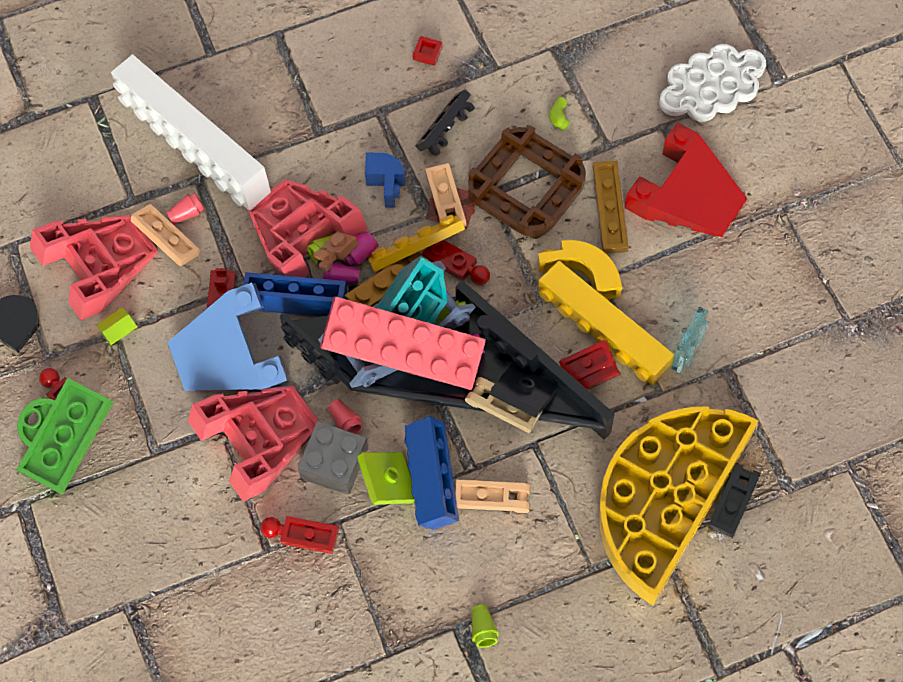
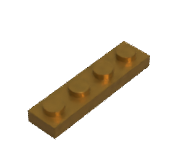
[593,161,628,254]
[344,251,429,307]

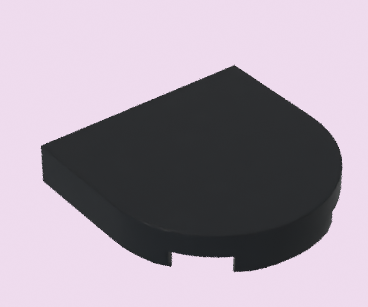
[0,295,39,353]

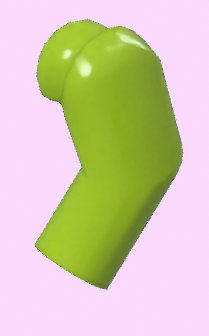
[548,96,570,131]

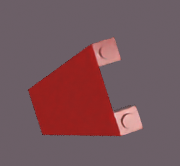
[625,122,747,237]

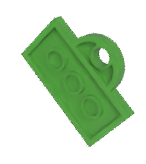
[16,378,114,495]

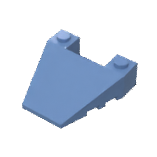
[167,283,290,391]

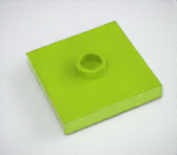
[357,452,415,505]

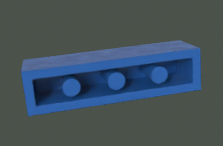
[243,272,347,316]
[404,416,459,530]

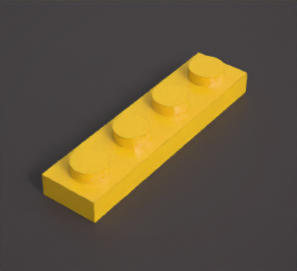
[368,215,465,272]

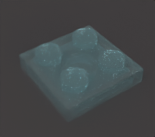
[671,307,709,373]

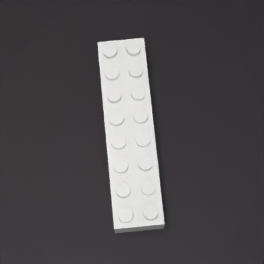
[111,54,271,211]

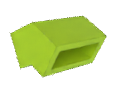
[96,307,137,346]

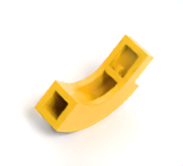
[537,240,622,300]

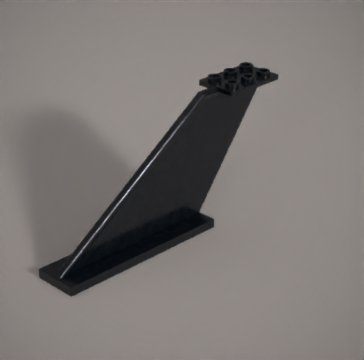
[280,280,615,439]

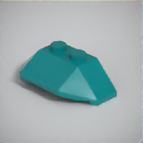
[376,256,448,324]

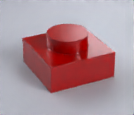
[413,36,443,66]

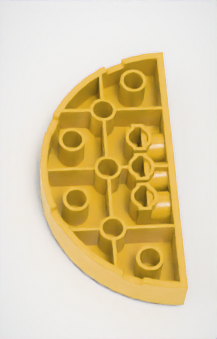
[598,406,759,606]

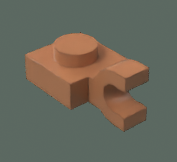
[313,231,358,271]

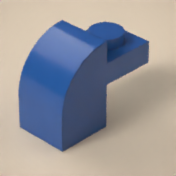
[365,152,405,208]

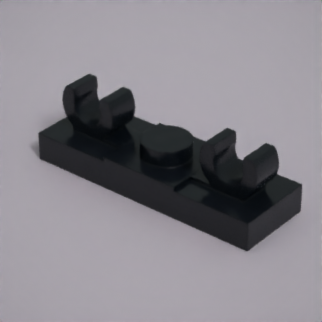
[415,89,475,156]

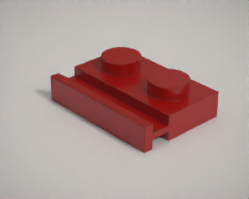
[559,340,621,390]

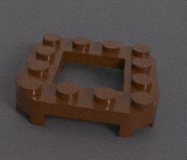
[468,125,586,239]

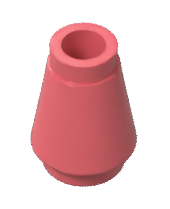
[166,193,205,224]
[328,399,363,434]

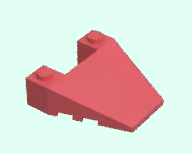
[247,179,368,277]
[30,215,158,321]
[188,386,319,502]

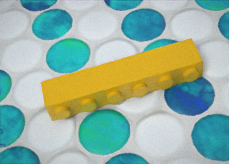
[538,261,675,385]

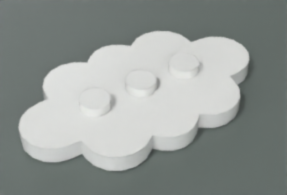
[659,44,766,122]

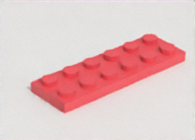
[320,296,486,390]

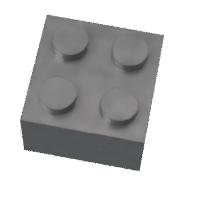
[298,421,368,495]

